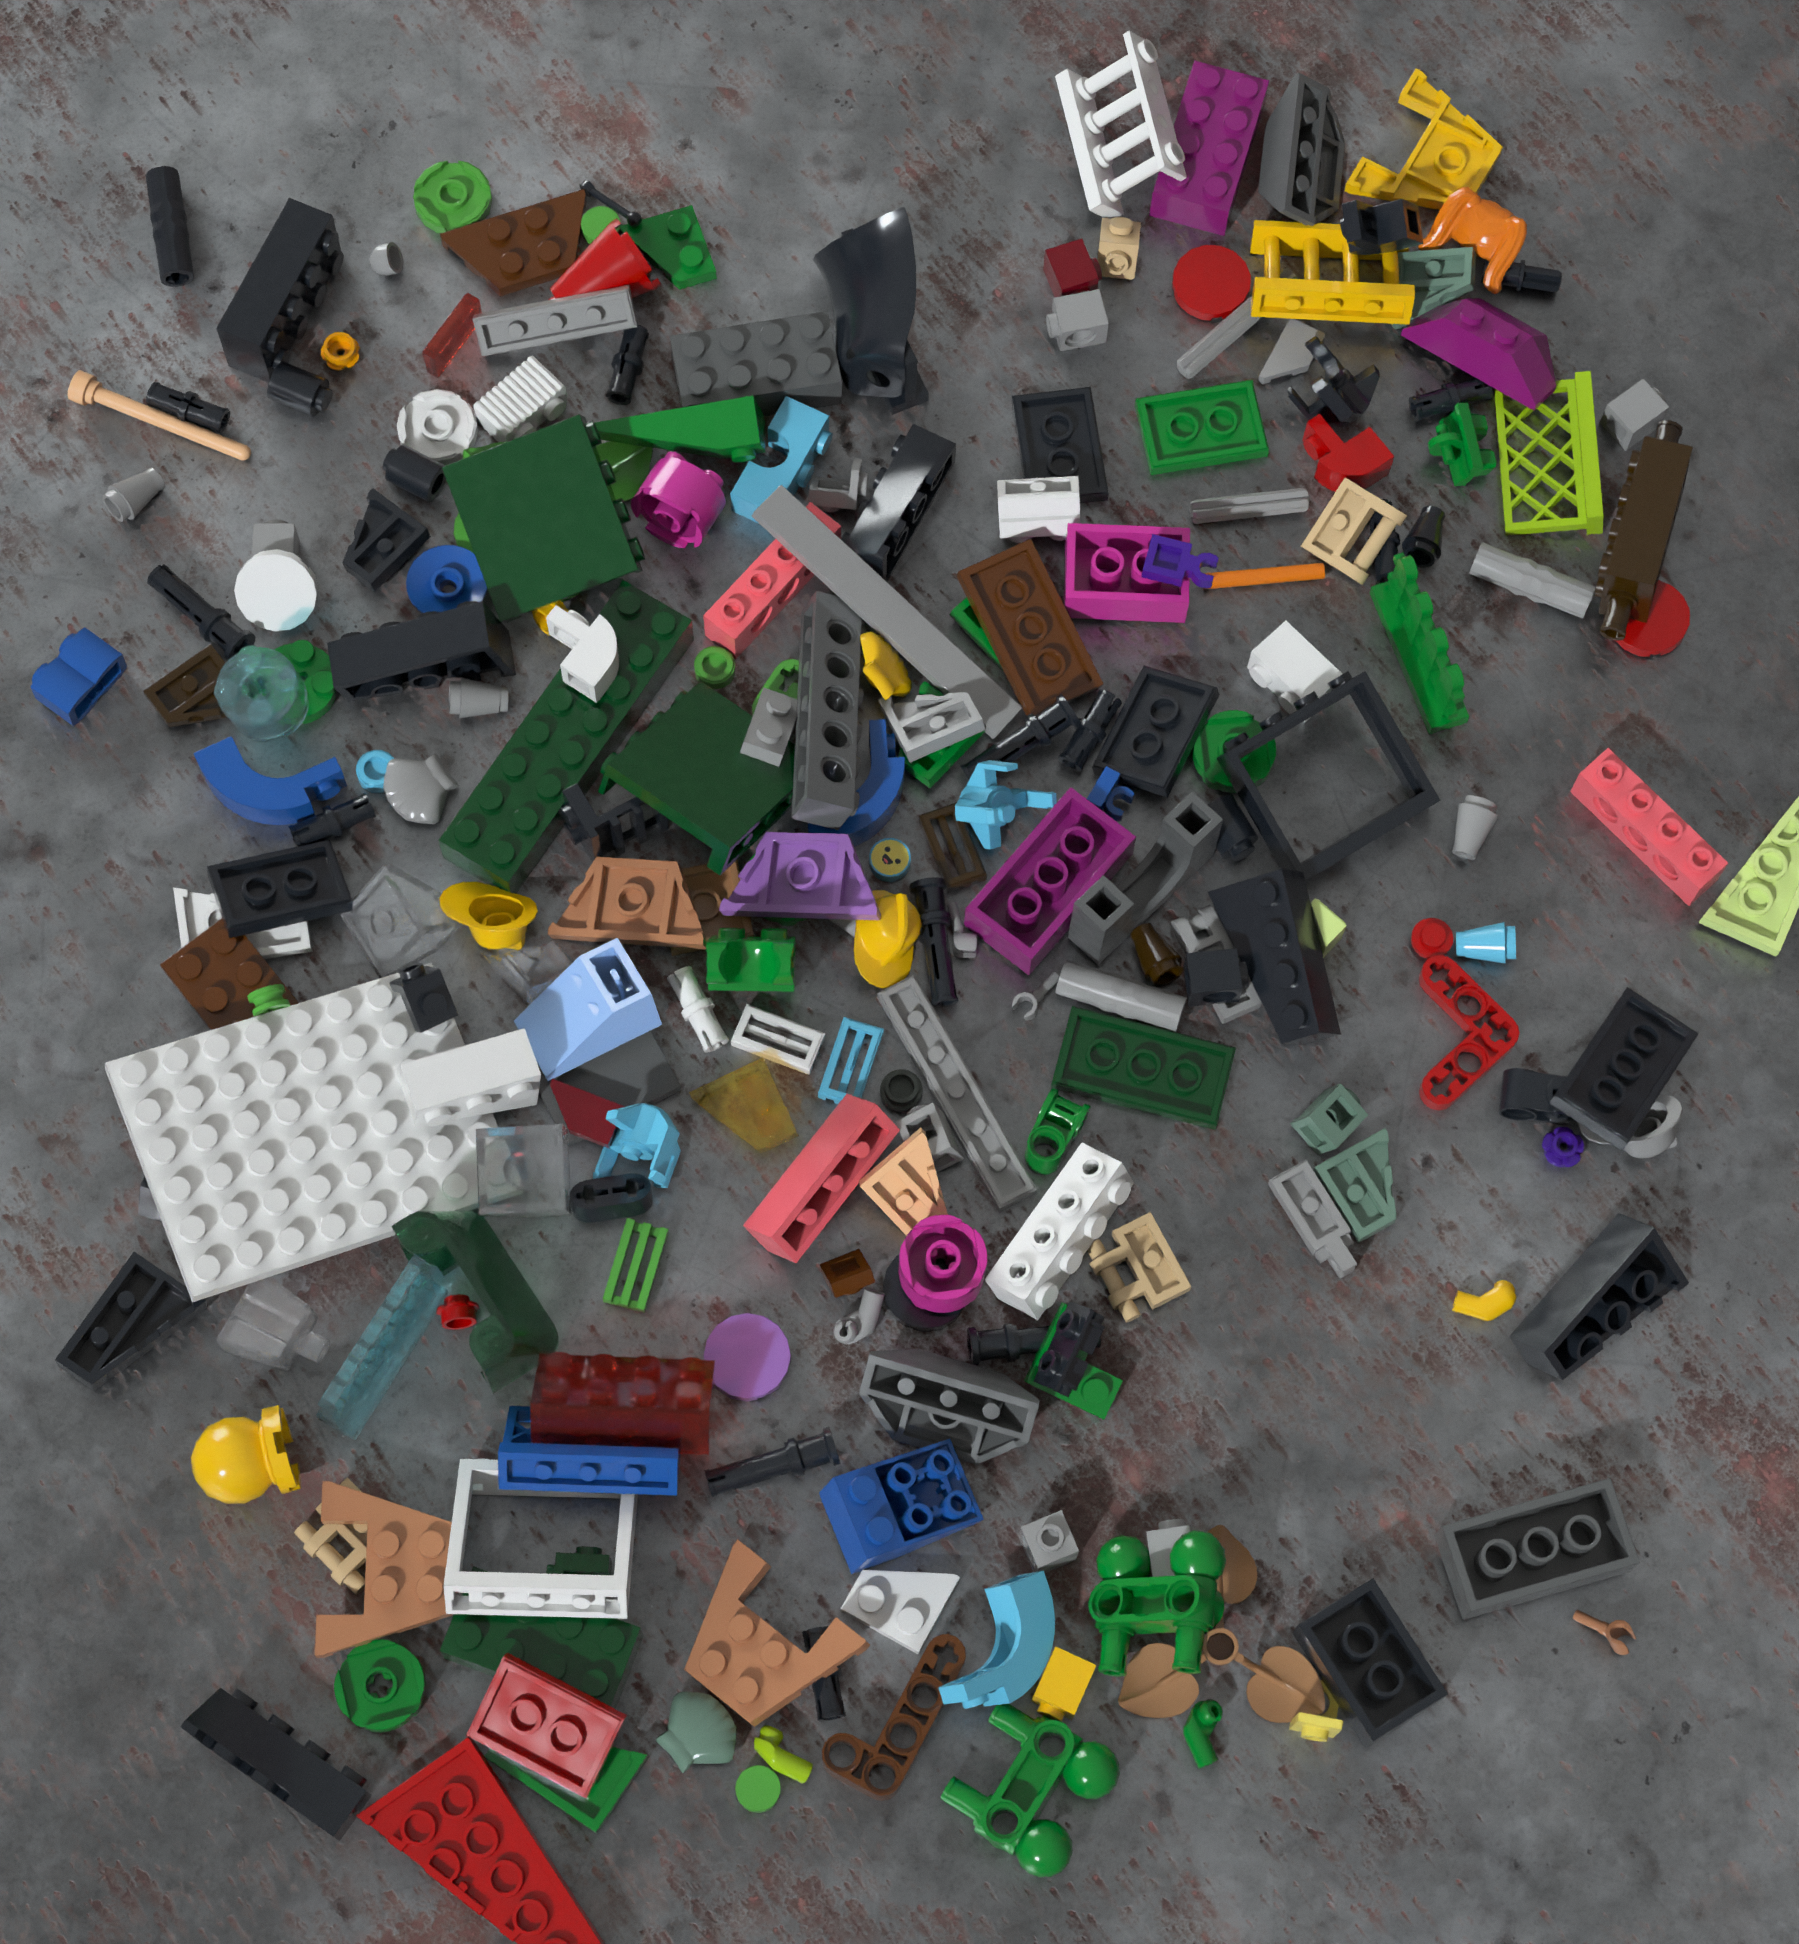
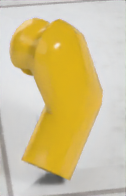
[1452,1280,1517,1321]

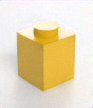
[1031,1646,1096,1722]

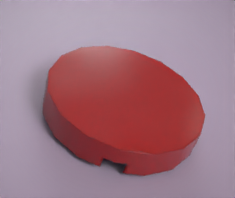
[1172,245,1251,321]
[1616,580,1690,657]

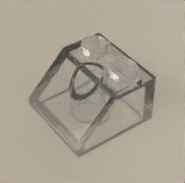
[476,1124,572,1218]

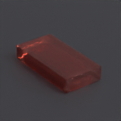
[422,293,482,378]

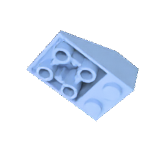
[514,938,662,1081]

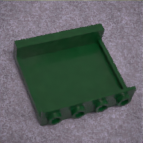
[442,414,645,623]
[598,681,795,875]

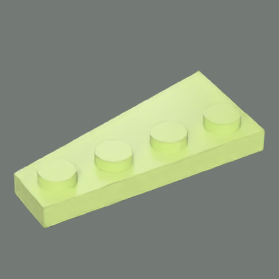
[1699,796,1799,957]

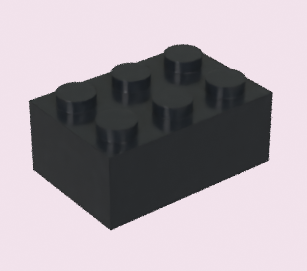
[1293,1578,1448,1748]

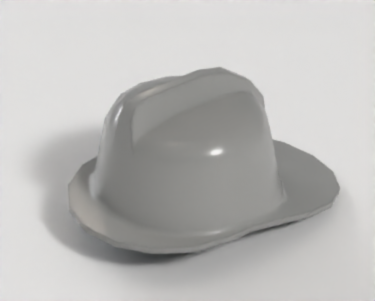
[1579,1094,1683,1159]

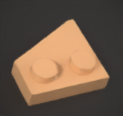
[859,1127,948,1236]

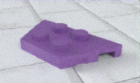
[719,832,881,920]

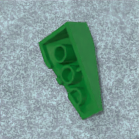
[594,395,765,462]

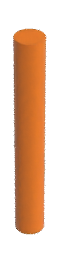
[1203,563,1325,590]

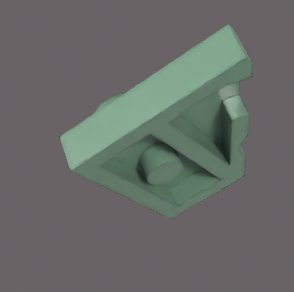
[1313,1128,1397,1243]

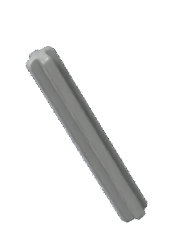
[1176,268,1298,379]

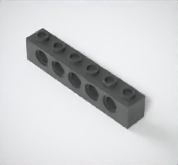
[791,590,866,830]

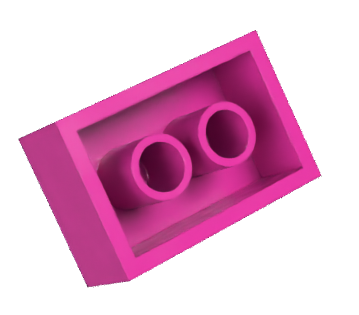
[1064,523,1190,623]

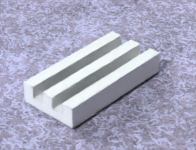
[731,1004,825,1075]

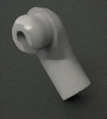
[833,1288,885,1344]

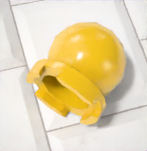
[191,1405,301,1504]

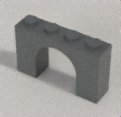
[1068,791,1223,965]

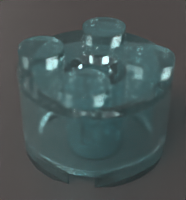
[214,645,309,742]

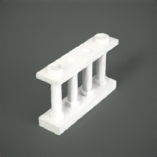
[1055,31,1187,219]

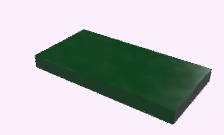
[1051,1006,1236,1130]

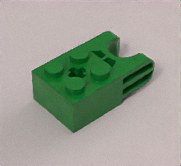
[706,928,796,992]

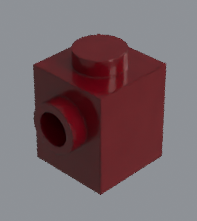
[1043,238,1102,297]

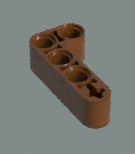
[822,1634,966,1801]

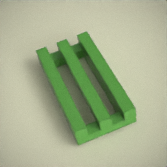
[603,1218,669,1313]

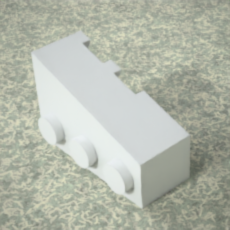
[399,1028,541,1126]

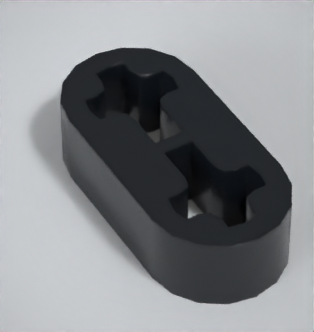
[570,1173,653,1223]

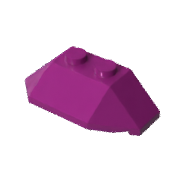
[1401,298,1556,411]

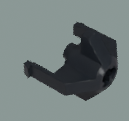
[1287,336,1380,424]

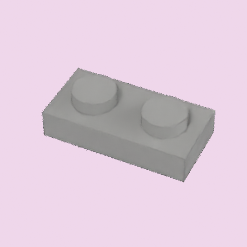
[740,687,797,767]

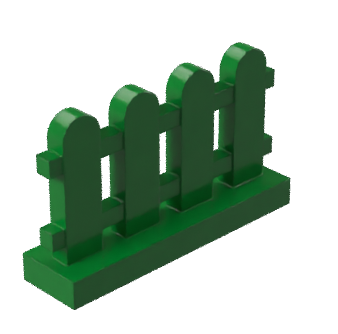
[1369,552,1470,735]

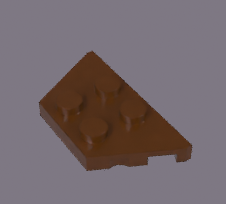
[440,189,587,297]

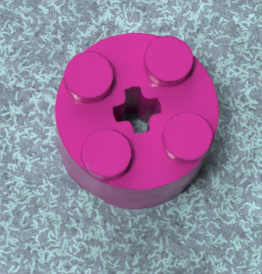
[631,451,726,548]
[898,1215,987,1313]

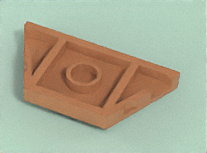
[547,857,707,949]

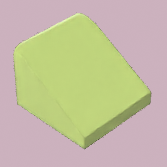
[1311,898,1347,958]

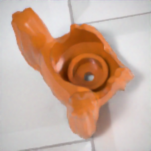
[1418,187,1527,294]

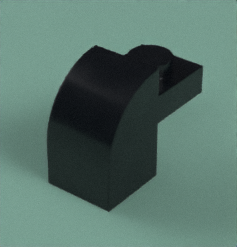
[1340,199,1423,255]

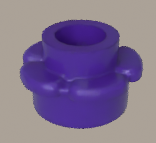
[1542,1126,1585,1167]

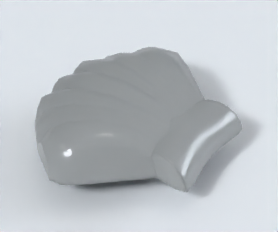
[383,753,459,824]

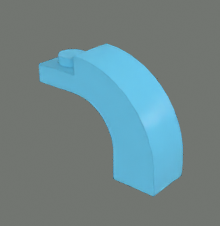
[938,1570,1055,1709]

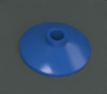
[406,545,488,614]

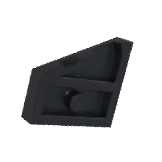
[342,488,431,592]

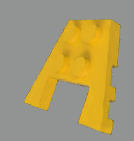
[1344,68,1503,210]

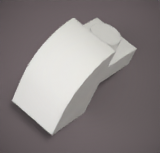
[546,605,619,703]

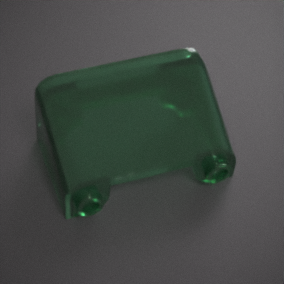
[391,1211,559,1394]

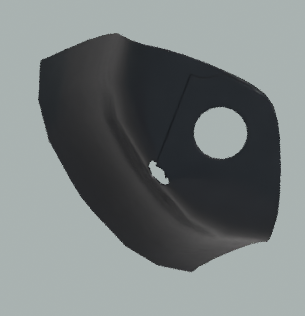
[813,207,916,397]

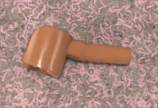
[1573,1609,1637,1655]

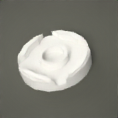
[397,389,478,465]
[234,549,318,631]

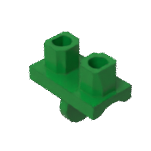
[1427,403,1497,486]

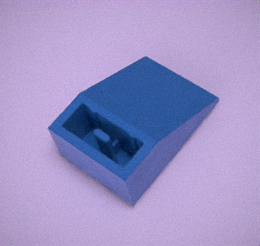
[819,1439,984,1574]

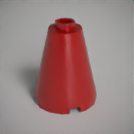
[548,218,662,300]

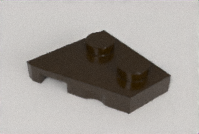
[143,644,259,727]

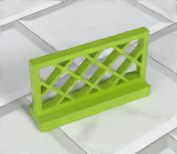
[1494,371,1604,536]

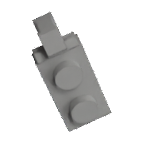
[1268,1160,1357,1279]

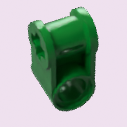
[1024,1088,1091,1175]

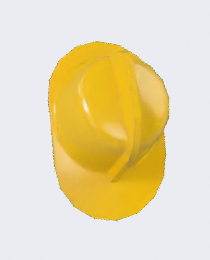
[439,882,538,950]
[854,890,922,988]

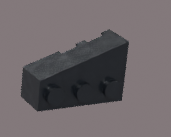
[55,1252,208,1391]

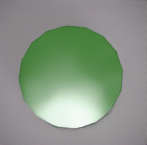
[413,160,492,233]

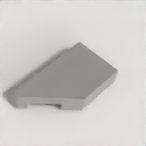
[1258,319,1326,384]

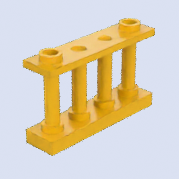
[1250,220,1415,325]

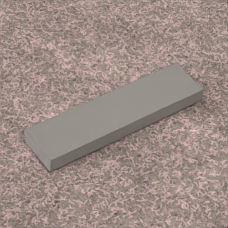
[472,285,638,357]

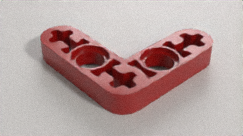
[1419,955,1520,1111]

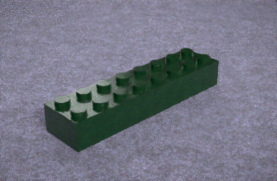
[438,580,694,894]

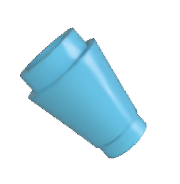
[1456,922,1516,964]

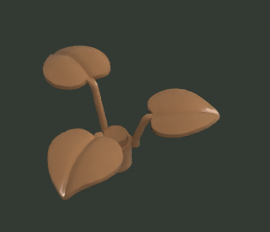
[1118,1525,1325,1723]

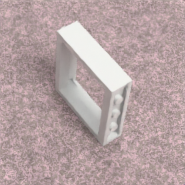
[444,1458,638,1619]

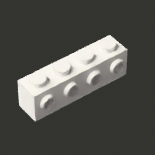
[985,1143,1134,1320]

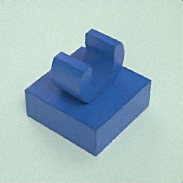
[1087,766,1134,821]

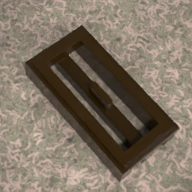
[918,802,987,893]

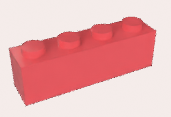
[743,1094,900,1263]

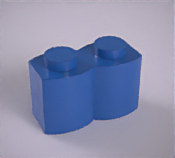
[31,627,127,726]

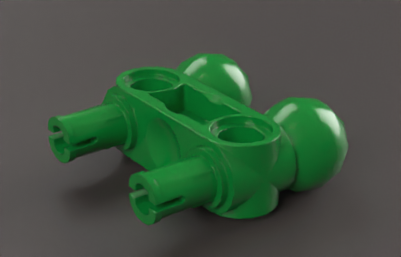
[1088,1530,1226,1677]
[940,1704,1120,1877]

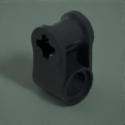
[1499,1068,1574,1125]

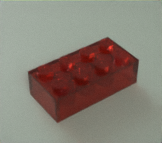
[530,1352,715,1455]

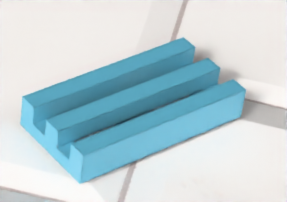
[818,1017,884,1104]

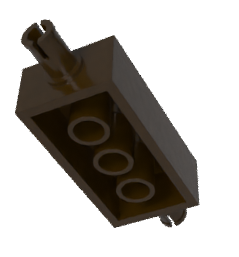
[1594,420,1693,641]

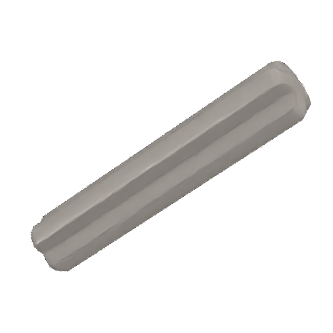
[1190,488,1309,524]

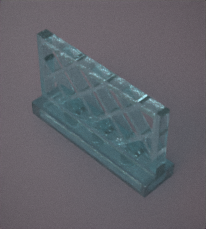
[316,1254,449,1440]

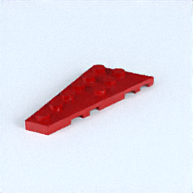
[356,1737,605,1944]

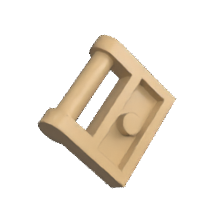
[1301,478,1407,585]

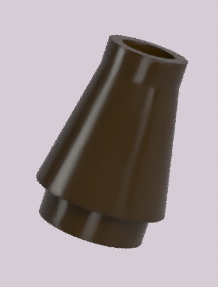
[1130,923,1183,987]

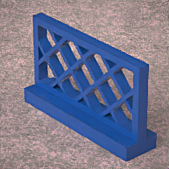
[498,1406,684,1496]

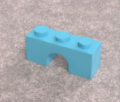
[730,396,833,524]

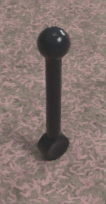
[579,180,642,227]

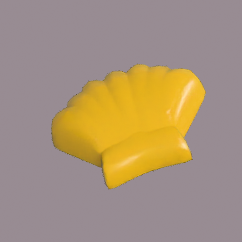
[860,631,912,701]

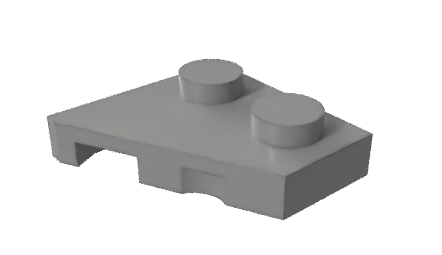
[879,692,986,762]

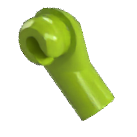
[754,1725,813,1784]

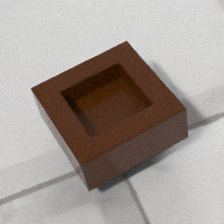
[819,1249,875,1298]

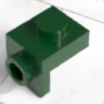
[546,1546,612,1575]

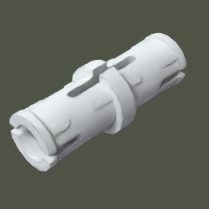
[667,966,729,1053]

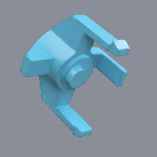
[955,760,1057,849]
[593,1103,681,1188]

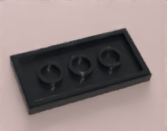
[1550,987,1699,1151]

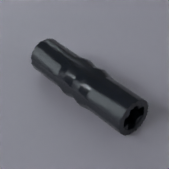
[145,166,194,287]

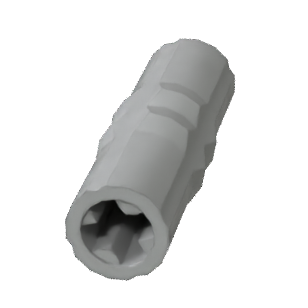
[1469,542,1596,619]
[1055,960,1187,1032]

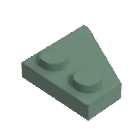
[1392,247,1476,329]

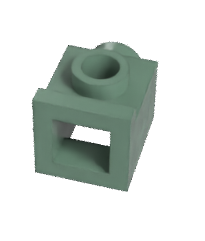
[1290,1083,1368,1155]

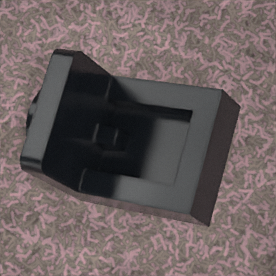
[389,963,458,1033]

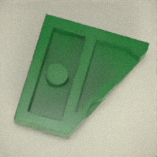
[620,205,717,290]

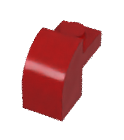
[1302,414,1394,492]

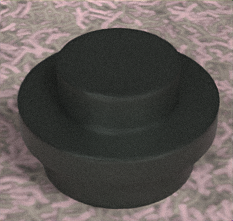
[880,1069,923,1112]

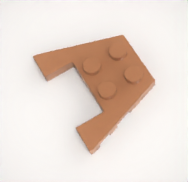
[315,1481,453,1658]
[684,1539,870,1727]

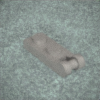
[1171,905,1262,1024]

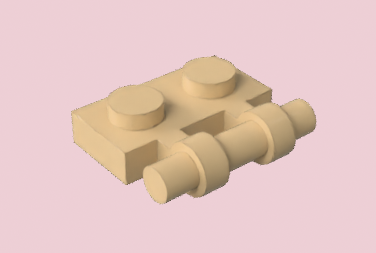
[1087,1212,1192,1323]
[294,1477,367,1595]

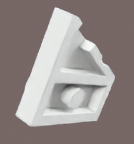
[841,1570,960,1654]

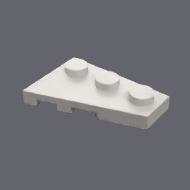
[173,887,313,959]

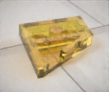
[689,1057,799,1154]

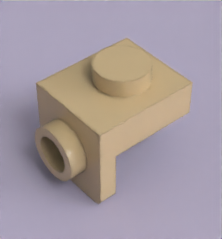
[1097,217,1141,280]

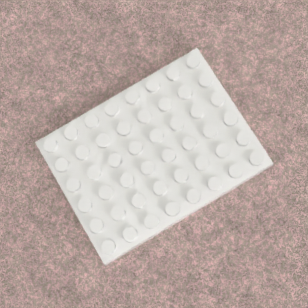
[105,963,523,1302]

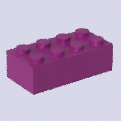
[1149,60,1269,236]
[964,787,1136,975]

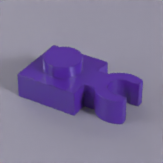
[1141,534,1219,588]

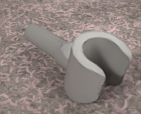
[947,902,977,958]
[1012,972,1059,1021]

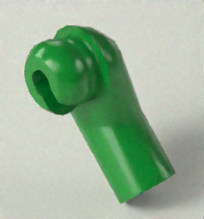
[1183,1699,1223,1769]

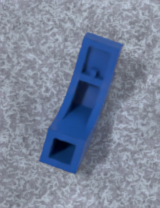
[808,719,905,847]
[193,736,347,825]

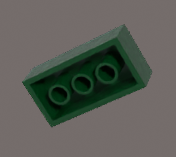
[440,1566,643,1709]

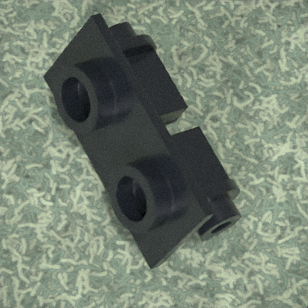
[1033,1301,1105,1398]

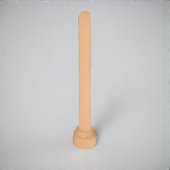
[68,370,251,461]

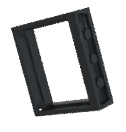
[1217,671,1441,881]

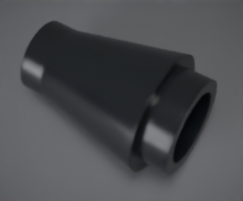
[1402,506,1445,568]

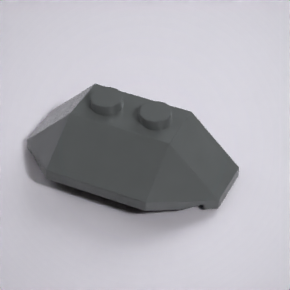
[1258,73,1345,226]
[859,1349,1040,1464]

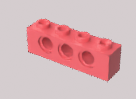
[703,502,841,659]
[1570,748,1728,906]

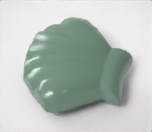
[656,1692,736,1773]

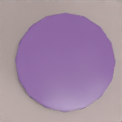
[704,1313,791,1402]

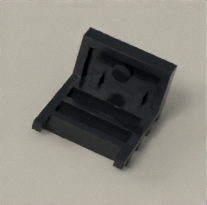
[560,783,670,862]

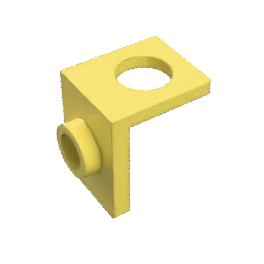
[1289,1680,1343,1742]

